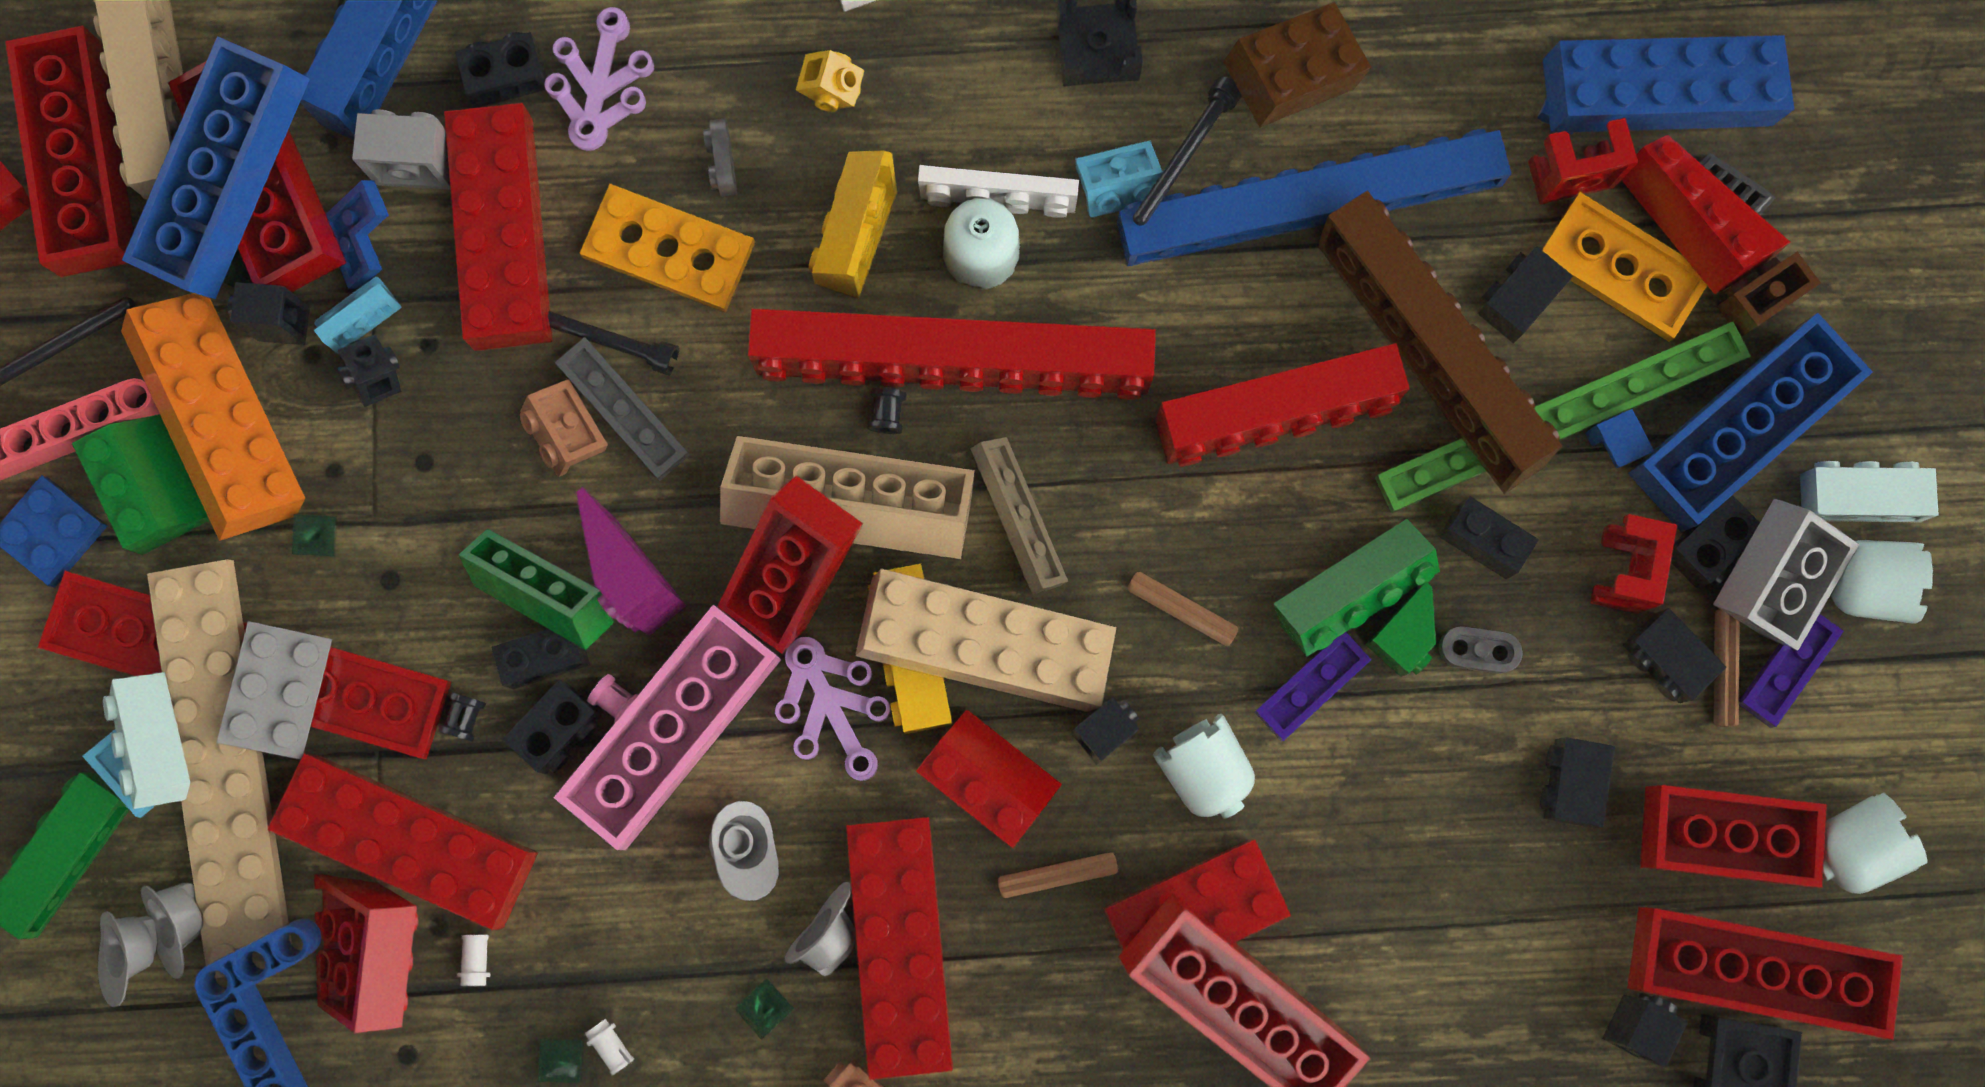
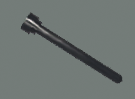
[1133,77,1242,226]
[0,297,135,386]
[548,311,679,376]

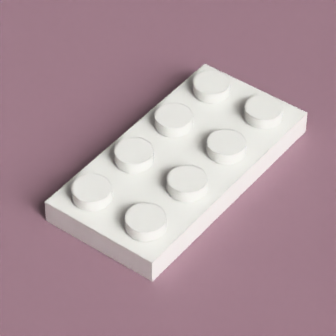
[918,165,1079,217]

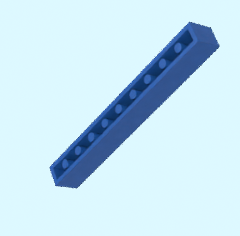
[1117,129,1512,267]

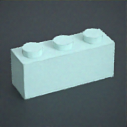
[1800,461,1939,522]
[103,672,190,809]

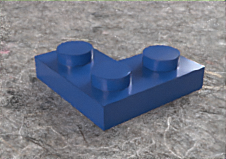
[326,180,389,289]

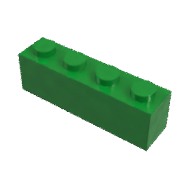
[1273,519,1440,657]
[458,528,614,650]
[0,772,129,939]

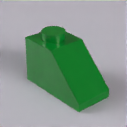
[1365,582,1436,677]

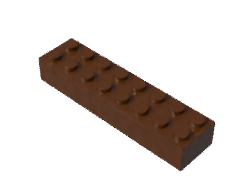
[1318,190,1562,494]

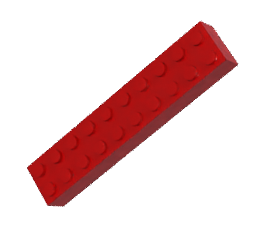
[748,308,1156,400]

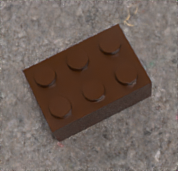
[1223,2,1372,128]

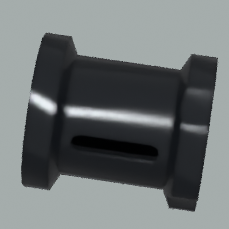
[867,387,907,434]
[438,692,486,742]

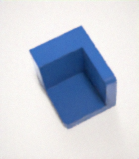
[1585,409,1654,468]

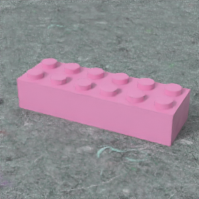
[554,605,781,850]

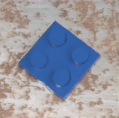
[0,475,108,588]

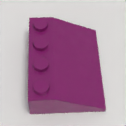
[576,487,687,636]

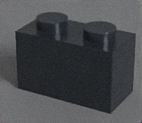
[1478,246,1573,344]
[227,282,310,345]
[1438,496,1539,579]
[1622,608,1727,703]
[1540,737,1615,828]
[1602,993,1688,1067]

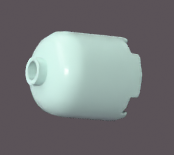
[943,198,1020,289]
[1831,540,1933,624]
[1153,714,1255,819]
[1823,793,1927,894]

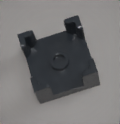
[1056,0,1143,86]
[1693,1014,1802,1087]

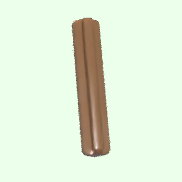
[1128,572,1238,646]
[1714,609,1740,727]
[998,852,1118,898]

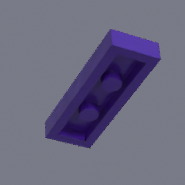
[1739,614,1844,728]
[1254,632,1372,742]

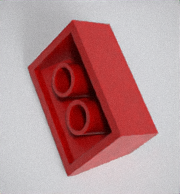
[916,710,1062,849]

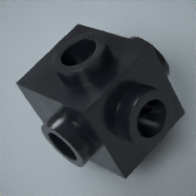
[336,335,402,407]

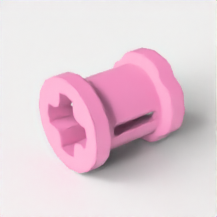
[587,674,638,723]

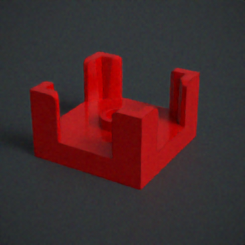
[1528,118,1638,205]
[1590,514,1677,614]

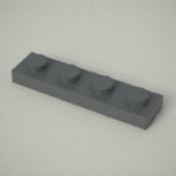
[555,337,690,481]

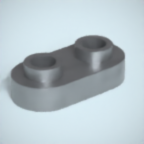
[703,118,737,197]
[1439,626,1523,674]

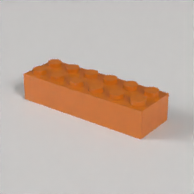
[121,293,305,541]

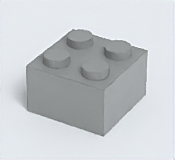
[352,110,451,190]

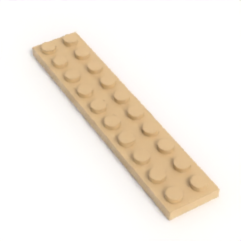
[147,559,292,978]

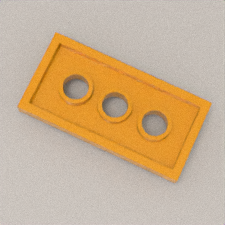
[579,184,755,312]
[1541,192,1707,342]

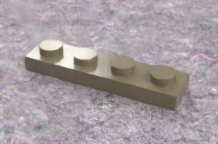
[970,437,1068,594]

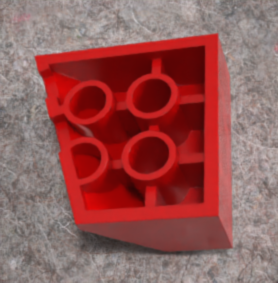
[314,874,418,1033]

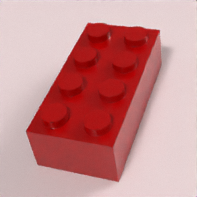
[717,475,863,654]
[1640,785,1827,888]
[1103,839,1291,986]

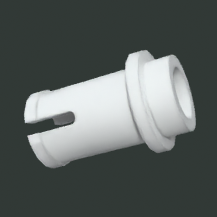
[457,935,490,986]
[585,1019,634,1075]

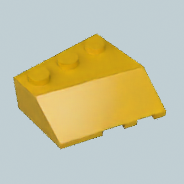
[808,150,897,299]

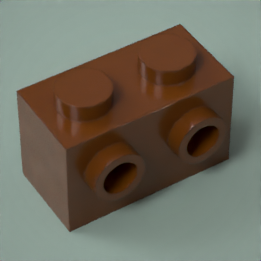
[1717,251,1821,337]

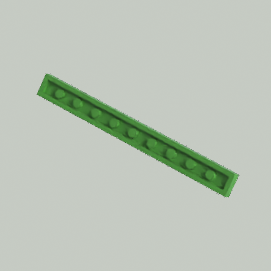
[1375,322,1751,513]

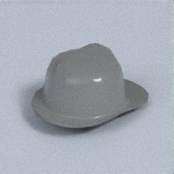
[709,801,779,901]
[785,882,856,976]
[141,883,203,978]
[98,911,157,1007]

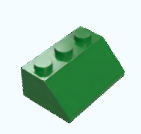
[72,414,210,555]

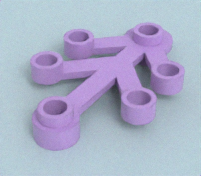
[545,7,654,151]
[775,637,891,781]

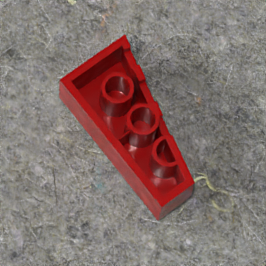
[1622,135,1791,294]

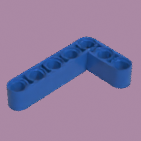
[194,918,322,1087]

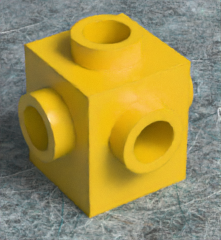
[796,50,864,112]

